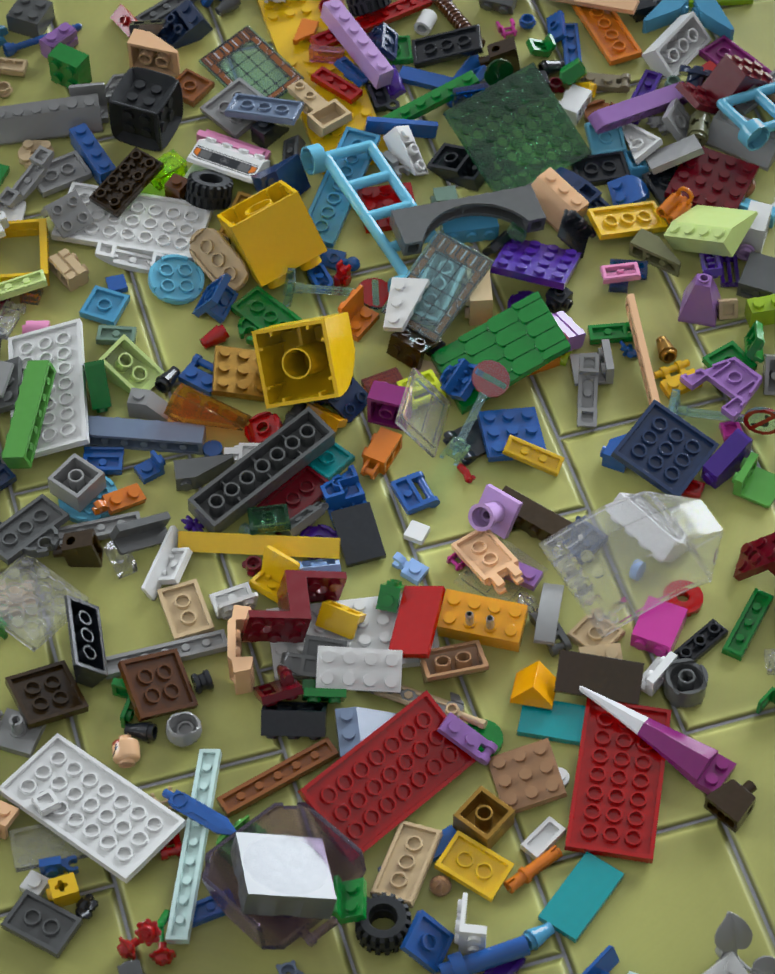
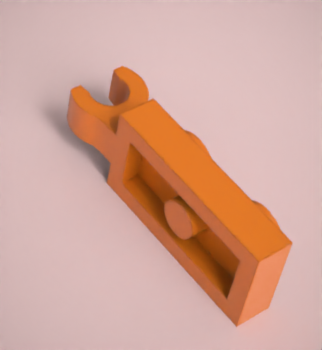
[91,483,147,515]

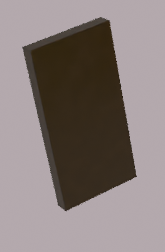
[89,147,164,218]
[554,649,644,705]

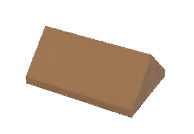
[419,640,489,684]

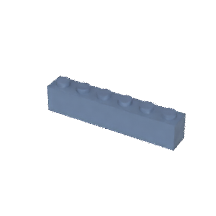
[86,416,206,455]

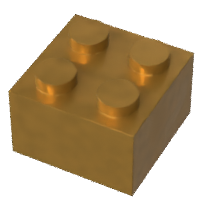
[453,786,515,849]

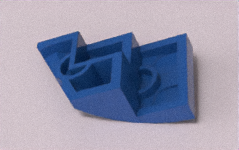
[320,465,367,529]

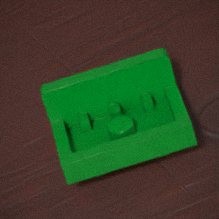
[302,679,347,704]

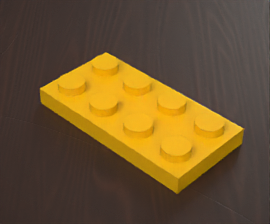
[586,200,668,240]

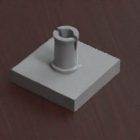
[658,98,690,141]
[0,708,47,758]

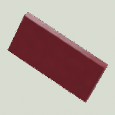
[250,465,329,535]

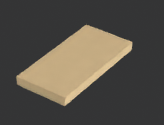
[370,820,443,908]

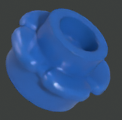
[519,14,536,30]

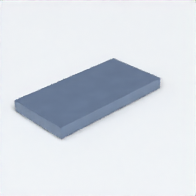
[225,93,304,126]

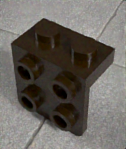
[386,326,442,371]

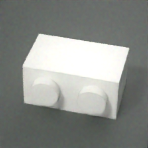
[555,84,592,126]

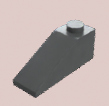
[173,454,234,491]

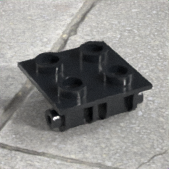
[557,209,596,259]

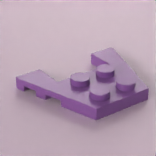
[680,357,763,422]

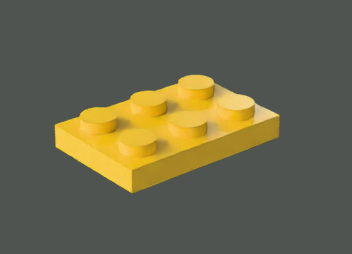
[434,830,514,902]

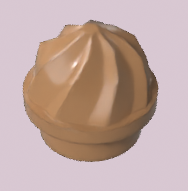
[429,874,452,897]

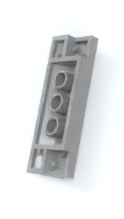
[0,93,103,146]

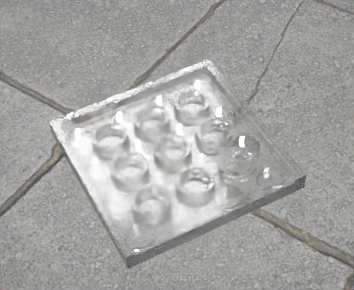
[0,554,89,652]

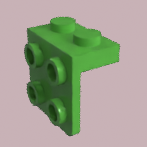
[732,451,775,508]

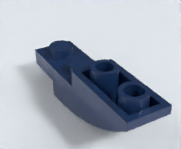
[555,167,611,210]

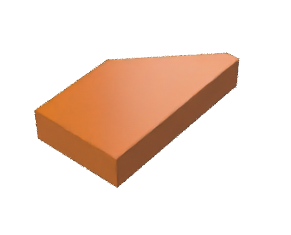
[293,18,319,45]

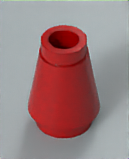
[200,324,229,349]

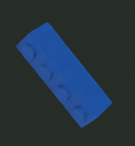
[69,123,116,186]

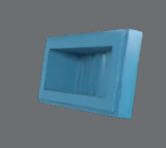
[623,150,649,180]

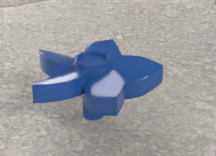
[620,340,637,358]

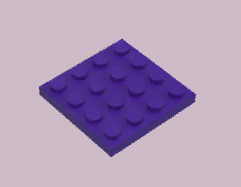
[490,236,582,290]

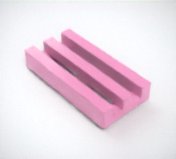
[600,262,641,284]

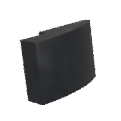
[426,143,495,191]

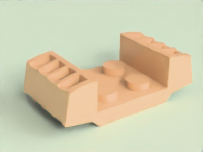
[227,605,255,695]

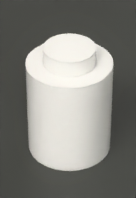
[414,9,438,36]

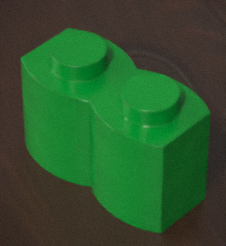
[559,57,587,86]

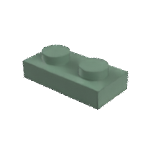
[96,325,137,345]

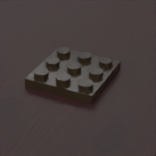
[5,660,89,730]

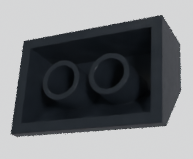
[261,701,328,740]

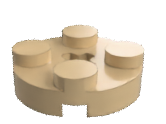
[18,140,55,169]

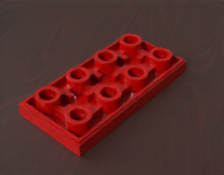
[389,586,446,658]

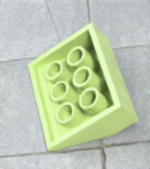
[663,205,758,257]

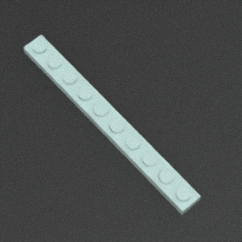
[165,749,222,944]

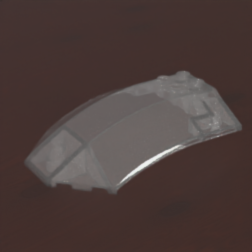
[538,491,724,638]

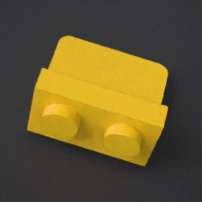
[249,545,300,603]

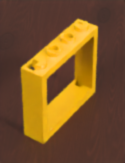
[0,218,50,286]

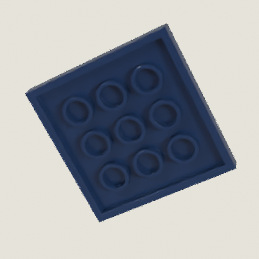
[611,399,720,502]

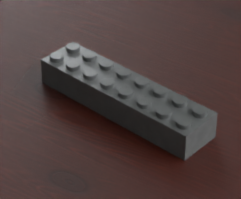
[188,407,335,532]

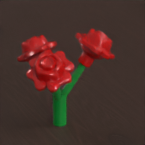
[117,909,177,966]

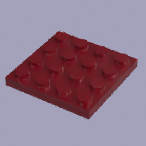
[664,146,759,209]

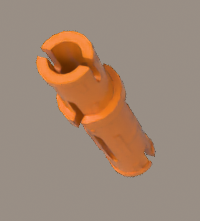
[503,845,563,894]

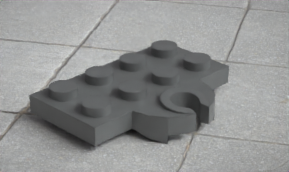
[0,494,70,566]

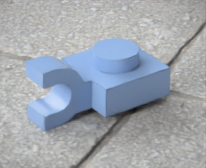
[392,552,429,586]

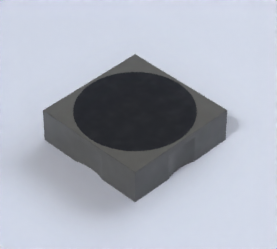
[230,832,337,919]

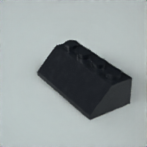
[64,595,108,688]

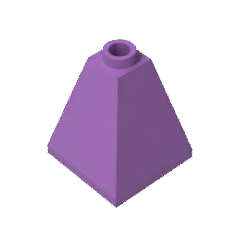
[678,273,721,327]

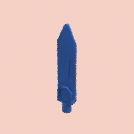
[162,789,237,836]

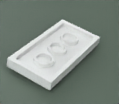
[315,645,403,693]

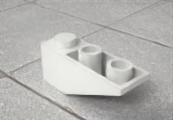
[383,125,429,176]

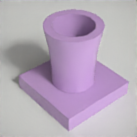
[468,484,523,539]

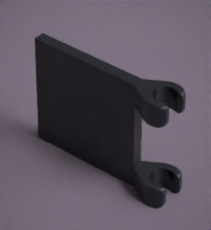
[443,419,486,466]

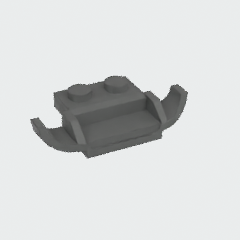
[280,634,348,678]

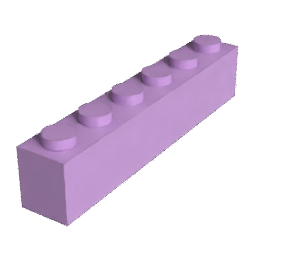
[320,0,394,89]

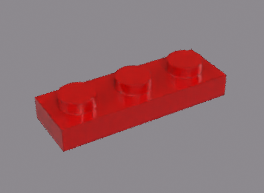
[311,66,363,105]

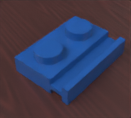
[83,447,125,475]

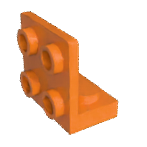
[338,285,380,342]

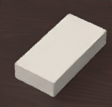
[520,816,566,860]

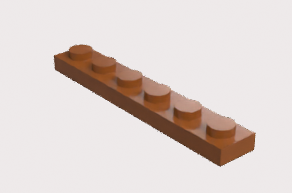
[216,737,339,818]

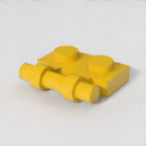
[653,359,703,399]

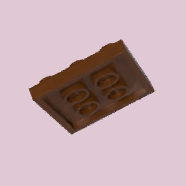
[117,648,198,722]

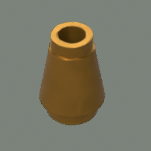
[656,336,677,363]

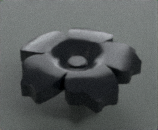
[75,894,99,920]

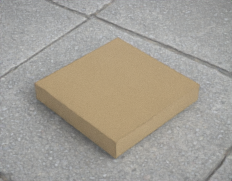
[567,608,625,647]

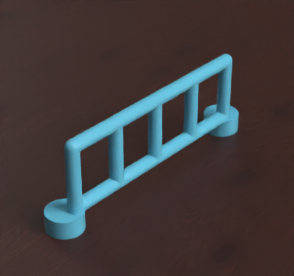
[716,82,775,151]
[300,140,438,292]

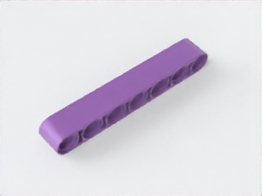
[587,81,688,134]

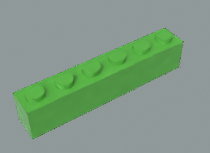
[2,360,56,469]

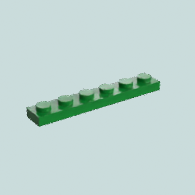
[382,70,481,120]

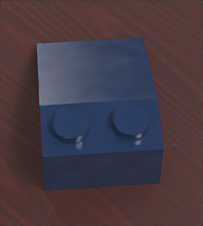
[251,154,311,195]

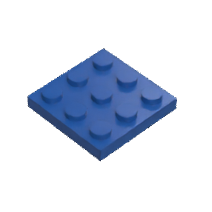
[477,407,546,462]

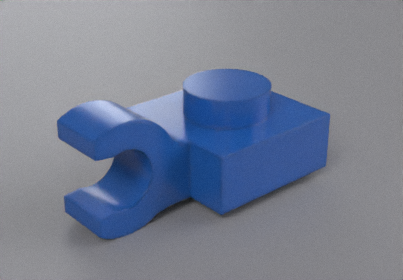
[38,855,79,878]

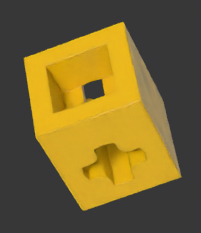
[45,872,81,907]

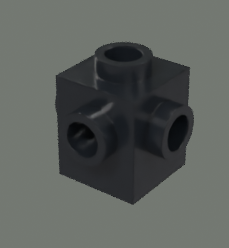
[545,287,573,314]

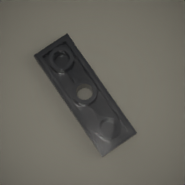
[673,619,728,662]

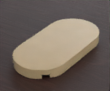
[189,228,249,292]

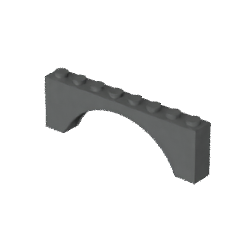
[389,185,546,256]

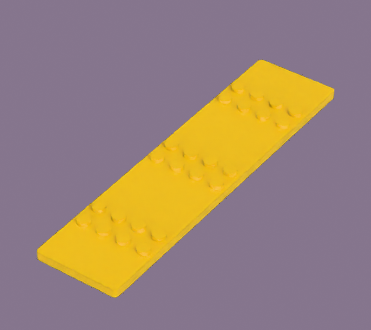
[256,0,389,175]

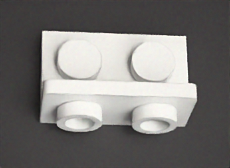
[641,651,678,697]

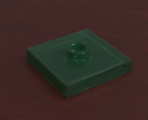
[247,503,291,535]

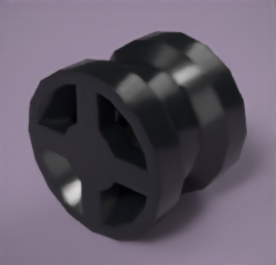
[191,669,214,694]

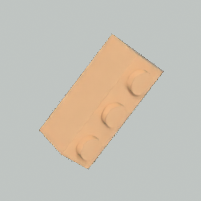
[531,167,590,232]

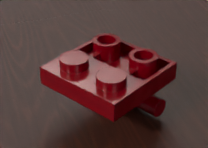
[253,665,304,706]

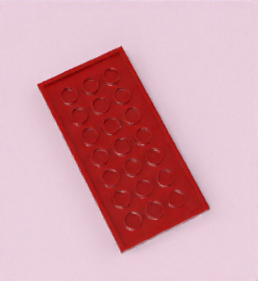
[297,690,477,862]
[565,697,672,864]

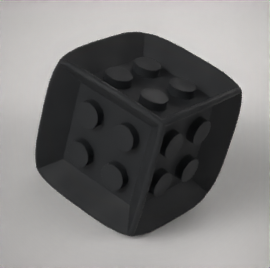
[109,67,183,151]

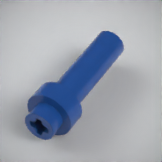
[438,935,531,974]

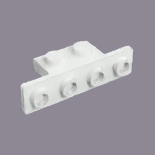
[141,525,193,600]

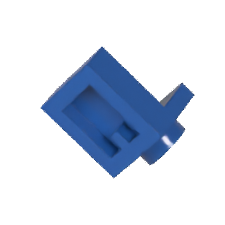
[134,450,166,484]

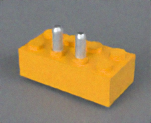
[437,589,528,652]

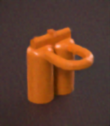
[656,186,694,225]

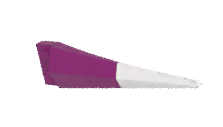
[579,686,736,794]

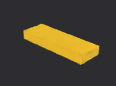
[502,434,564,477]

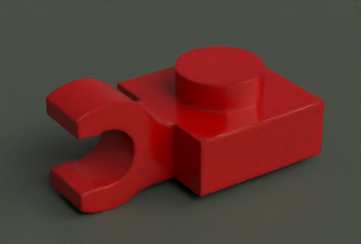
[334,260,352,292]

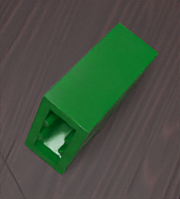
[83,359,112,413]

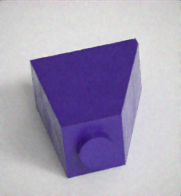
[701,428,753,489]

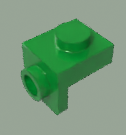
[526,34,556,58]

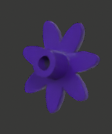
[181,515,205,532]

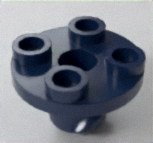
[679,65,712,86]

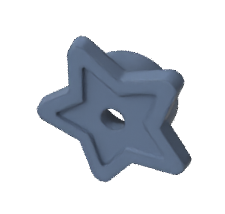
[276,960,304,974]

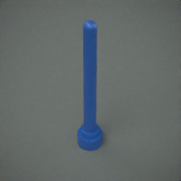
[2,23,82,58]

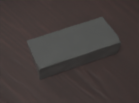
[282,134,306,161]

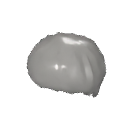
[166,711,202,747]

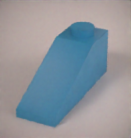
[642,0,689,34]
[691,0,734,41]

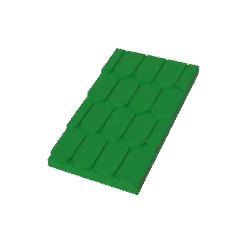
[431,291,571,415]

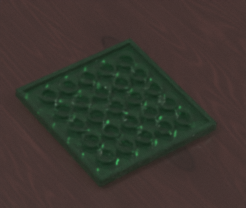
[443,62,592,192]

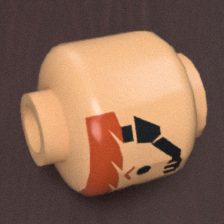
[112,734,140,768]

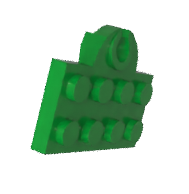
[231,285,303,345]

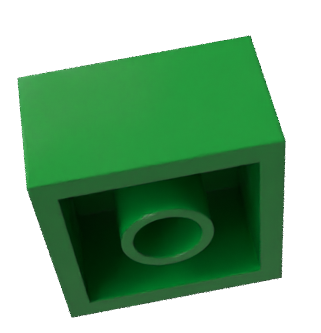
[47,42,92,89]

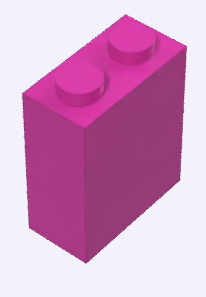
[630,596,688,657]

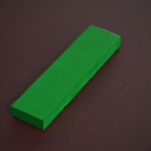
[722,588,774,661]

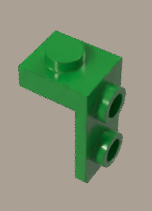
[376,579,406,613]
[111,677,134,728]

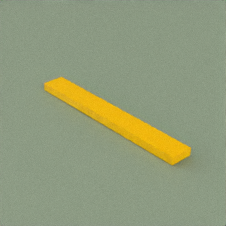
[178,531,340,559]

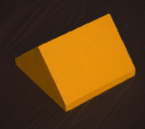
[510,660,556,710]

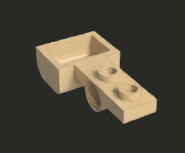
[287,79,352,137]

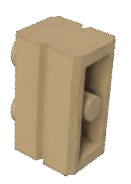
[48,248,89,292]

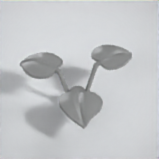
[702,911,775,974]

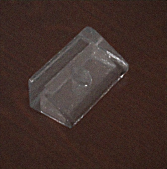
[103,540,138,579]

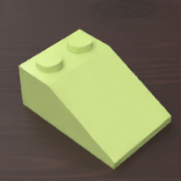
[99,334,164,393]

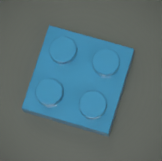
[79,285,130,326]

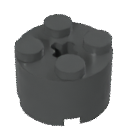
[663,658,708,708]

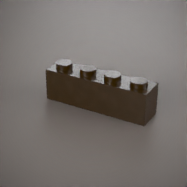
[502,486,573,551]

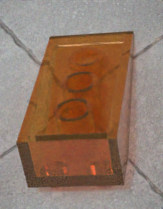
[164,383,252,431]

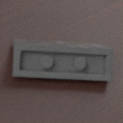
[109,511,171,555]

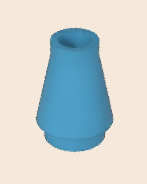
[521,922,555,951]

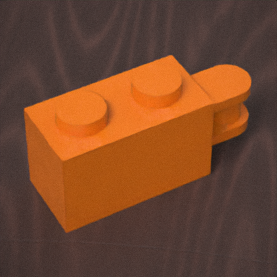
[360,427,402,480]

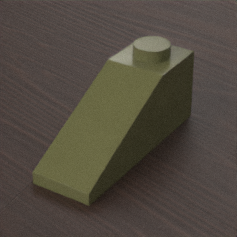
[629,228,681,277]

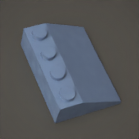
[335,707,397,758]

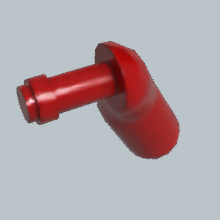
[457,463,476,483]

